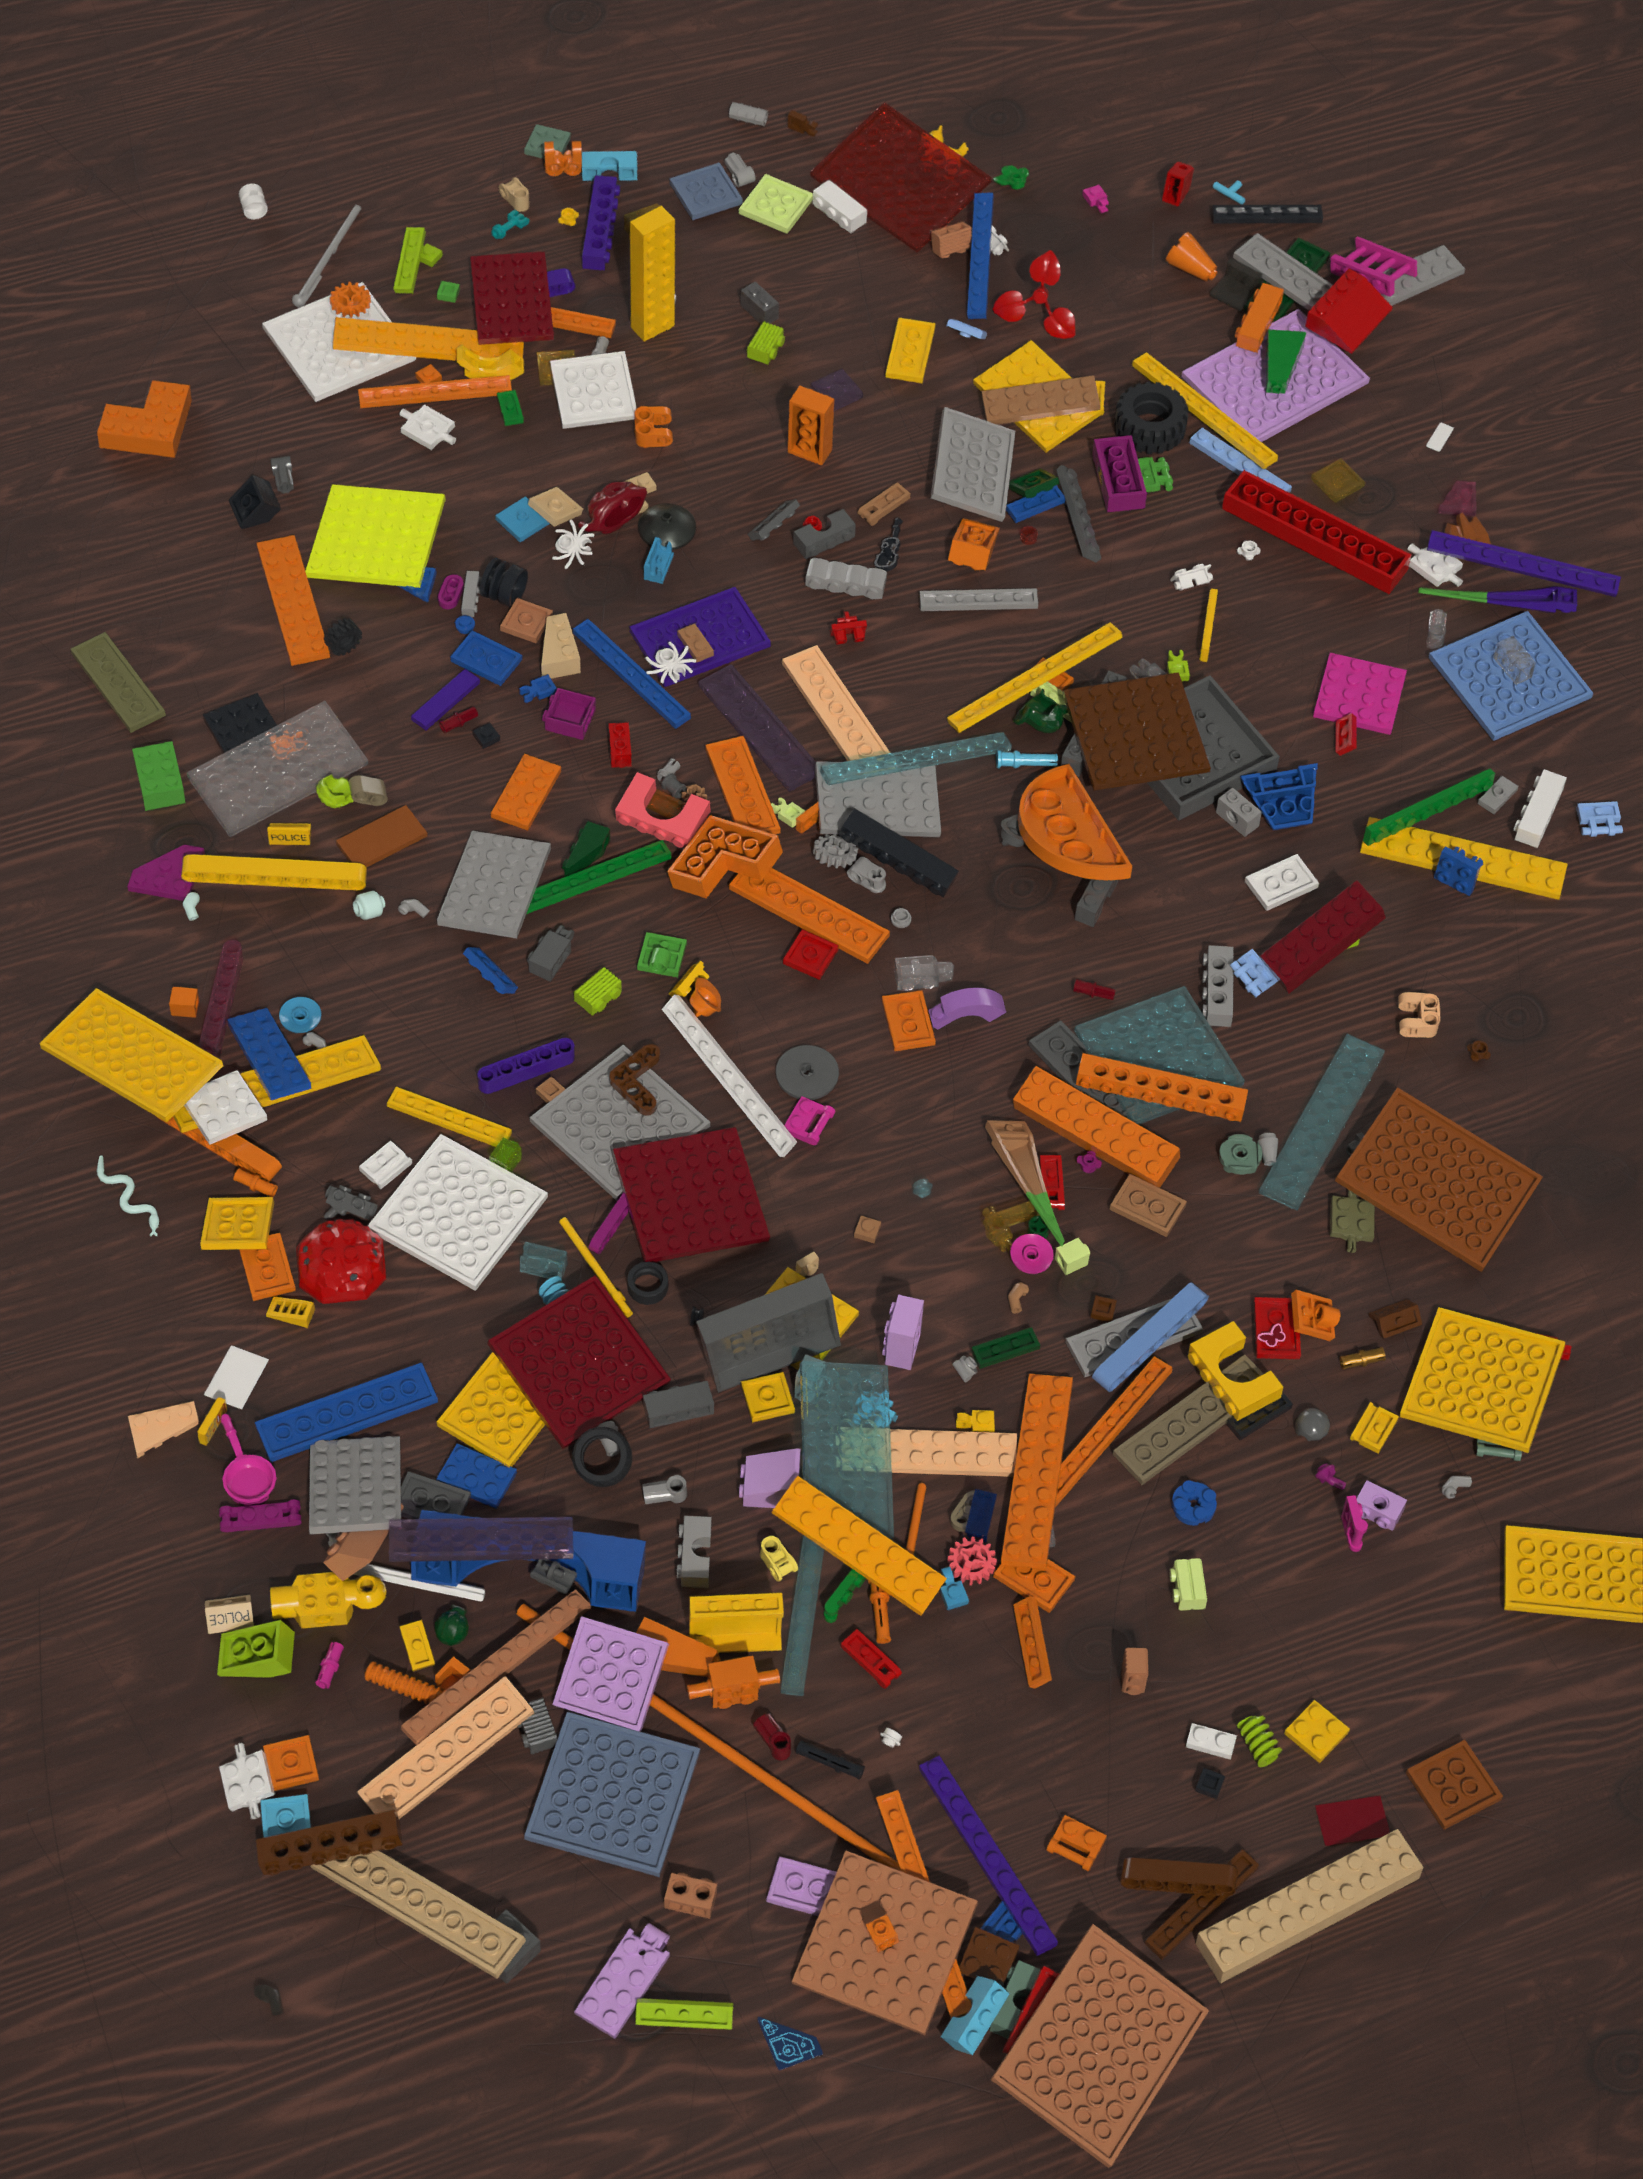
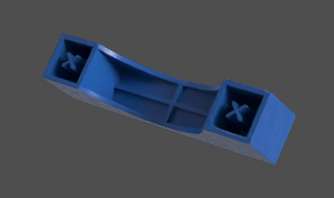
[411,1510,646,1612]

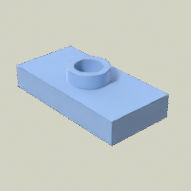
[947,319,987,339]

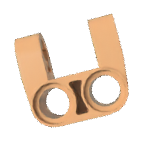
[1398,992,1440,1038]

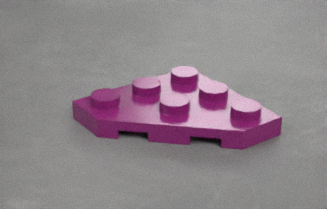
[127,845,205,901]

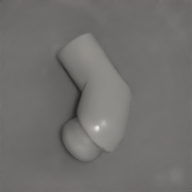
[398,899,430,918]
[1442,1476,1472,1499]

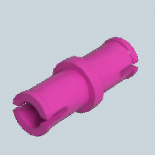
[315,1642,344,1689]

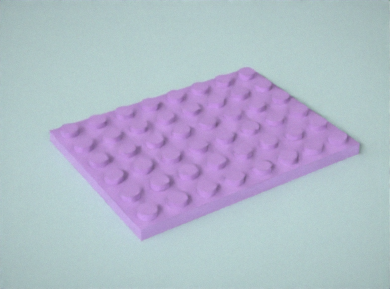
[1181,309,1370,442]

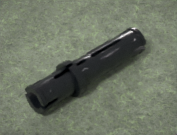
[796,1740,865,1780]

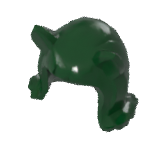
[1014,689,1068,733]

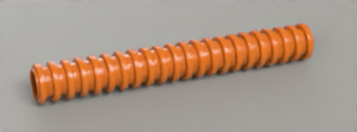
[365,1661,510,1736]

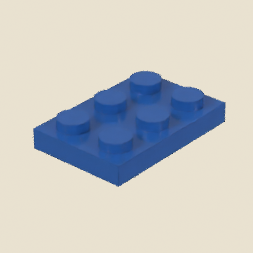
[451,631,522,686]
[436,1444,517,1509]

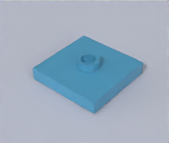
[495,496,550,542]

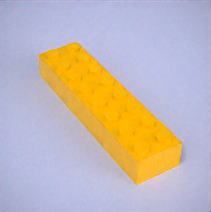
[630,206,675,341]

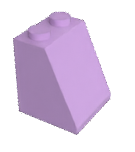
[739,1449,800,1508]

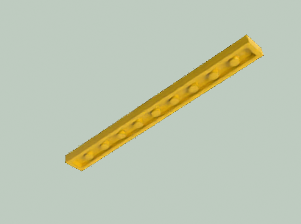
[1132,352,1278,469]
[947,622,1122,733]

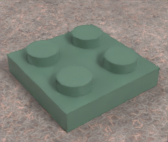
[524,124,571,159]

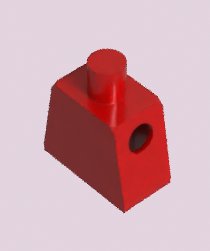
[1162,162,1194,207]

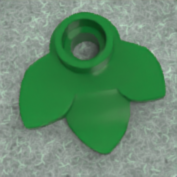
[993,165,1029,189]

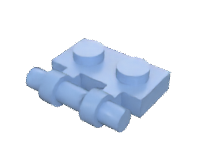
[1576,801,1623,837]
[1230,949,1278,998]

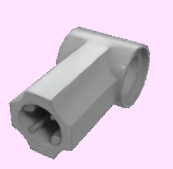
[725,152,755,187]
[642,1475,687,1504]

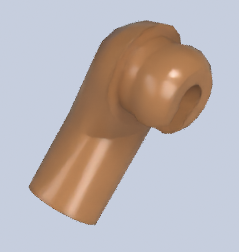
[1008,1282,1029,1314]

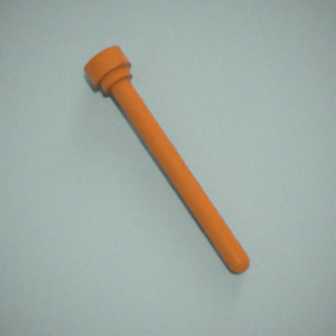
[906,1483,926,1555]

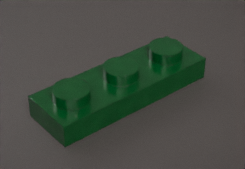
[971,1327,1040,1369]

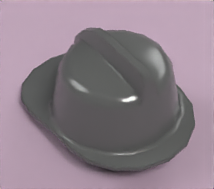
[1001,814,1025,847]

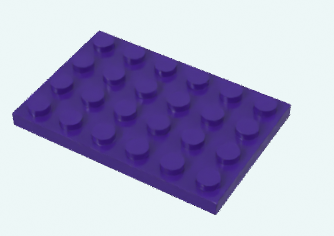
[630,587,771,687]

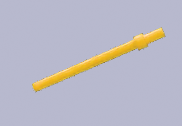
[559,1217,633,1318]

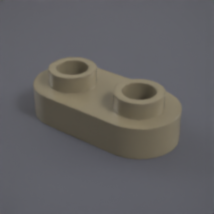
[950,1491,985,1532]

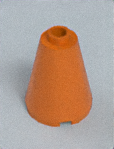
[1166,232,1218,281]

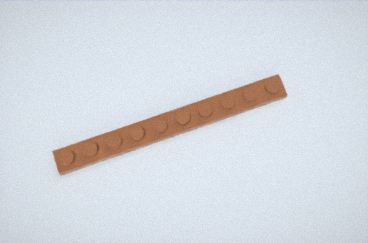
[401,1589,591,1745]

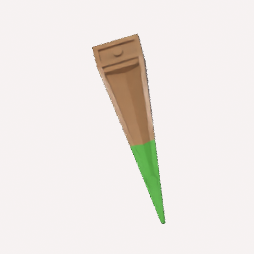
[985,1120,1064,1246]

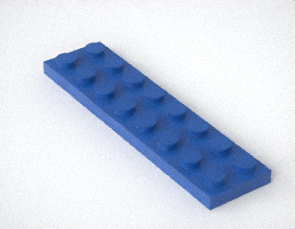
[255,1363,438,1463]

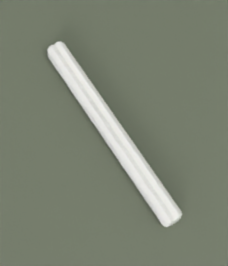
[354,1564,485,1601]

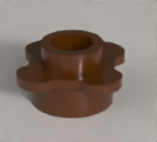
[1467,1041,1491,1062]

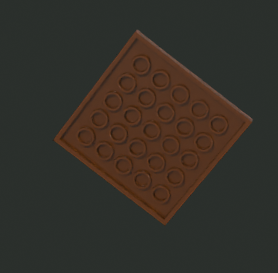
[1063,672,1211,791]

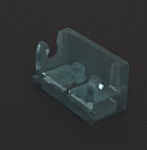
[520,1241,567,1279]

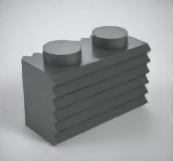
[517,1698,557,1754]

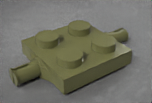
[1330,1190,1375,1253]

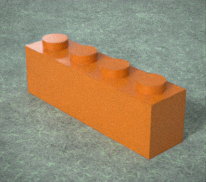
[1235,283,1284,353]

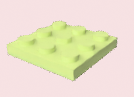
[739,174,813,234]

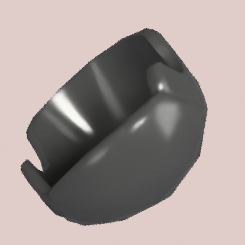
[1294,1408,1330,1441]

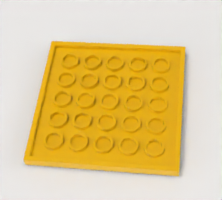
[1400,1307,1565,1453]

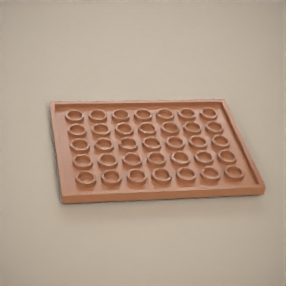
[990,1924,1209,2168]

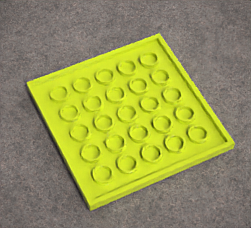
[305,485,446,588]

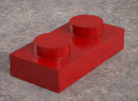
[1336,713,1357,756]

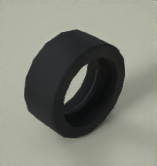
[627,1262,669,1305]

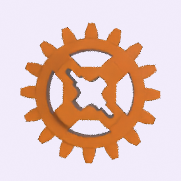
[330,282,371,318]

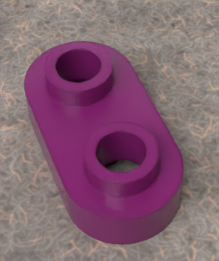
[438,575,464,609]

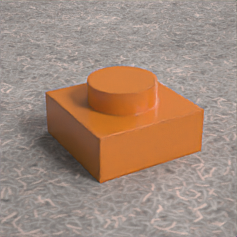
[415,364,442,383]

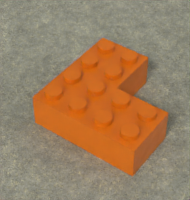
[97,380,192,458]
[667,815,783,898]

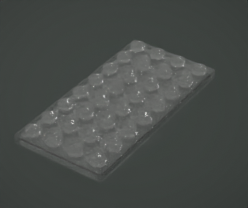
[187,701,368,837]

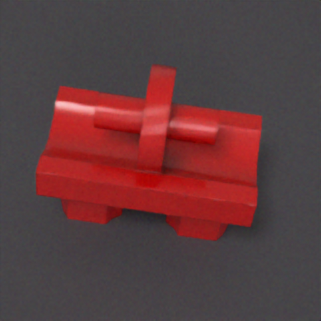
[830,611,867,645]

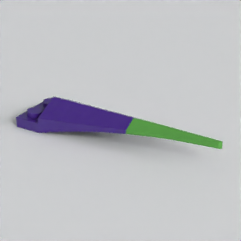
[1418,587,1577,614]

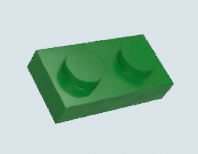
[497,390,524,426]

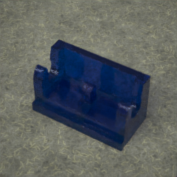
[965,1489,997,1542]

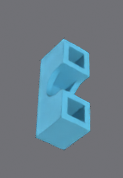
[582,151,637,181]
[941,1976,1009,2055]

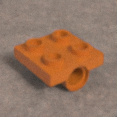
[1291,1290,1341,1341]

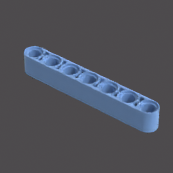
[1092,1282,1209,1392]

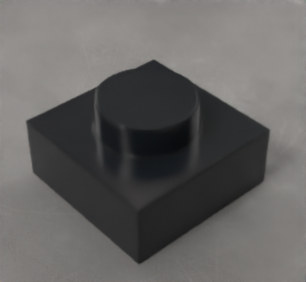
[473,723,500,749]
[1195,1768,1225,1799]

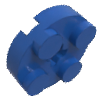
[1171,1480,1217,1526]

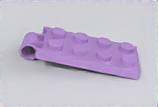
[574,1923,670,2039]

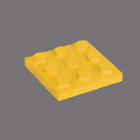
[200,1197,274,1250]

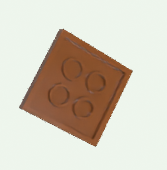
[1406,1740,1503,1830]

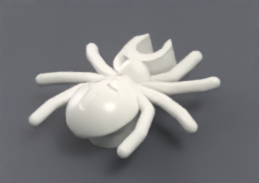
[552,520,595,569]
[645,642,696,683]

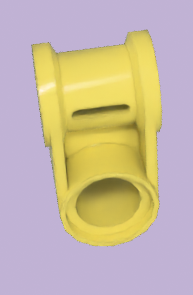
[760,1536,798,1582]

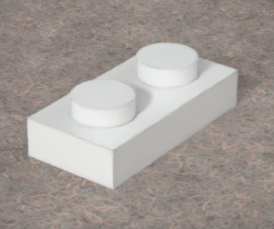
[1186,1723,1237,1760]

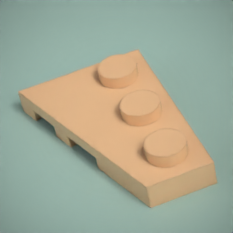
[128,1401,199,1458]

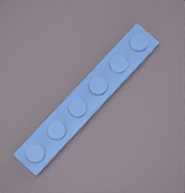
[1190,428,1292,493]

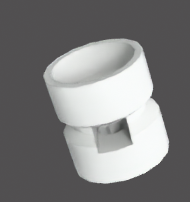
[239,184,267,220]

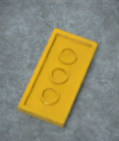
[886,318,936,383]

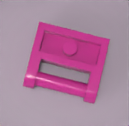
[784,1096,836,1145]
[1341,1495,1368,1552]

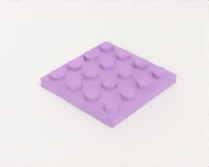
[553,1616,669,1732]

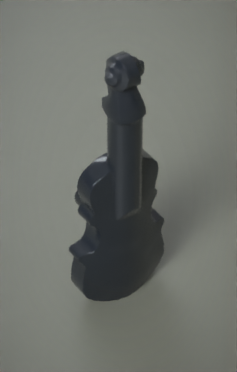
[874,518,903,572]

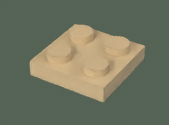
[528,487,583,527]

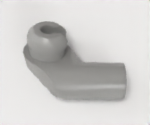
[303,1032,327,1050]

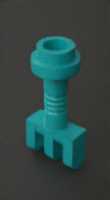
[491,210,530,239]

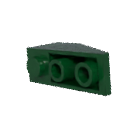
[562,821,610,877]

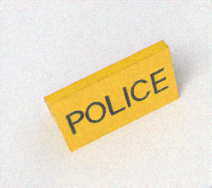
[267,823,311,845]

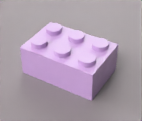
[882,1295,924,1370]

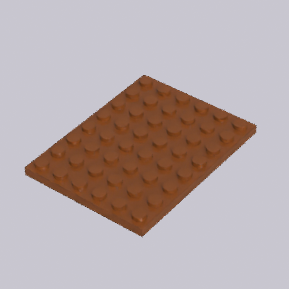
[1335,1087,1543,1272]

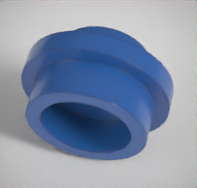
[455,615,475,634]

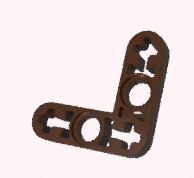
[609,1044,660,1116]

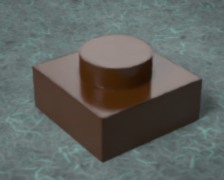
[1090,1296,1117,1322]

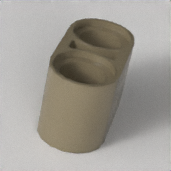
[349,775,388,806]

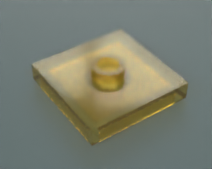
[1311,458,1365,503]

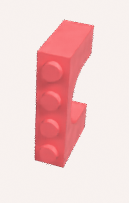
[615,772,711,848]

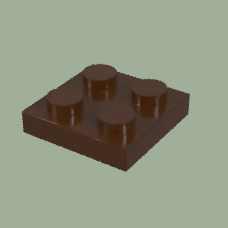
[959,1927,1020,1987]

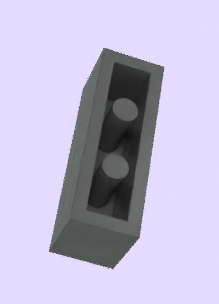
[643,1381,714,1428]

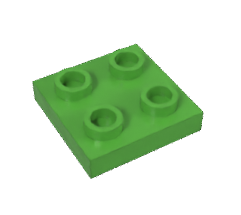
[637,932,687,978]

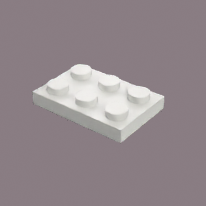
[1245,854,1319,911]

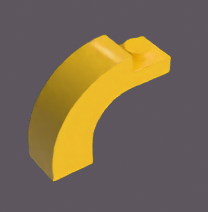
[457,345,524,380]

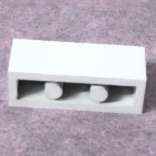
[813,180,867,233]

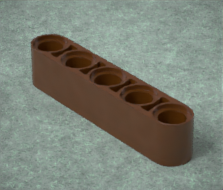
[1120,1858,1238,1896]

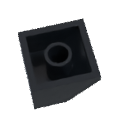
[228,475,281,529]

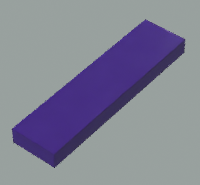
[411,669,480,730]

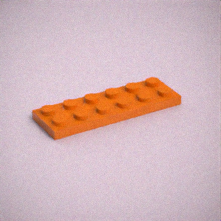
[705,736,780,834]

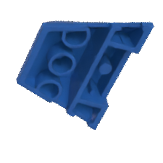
[1240,763,1318,830]

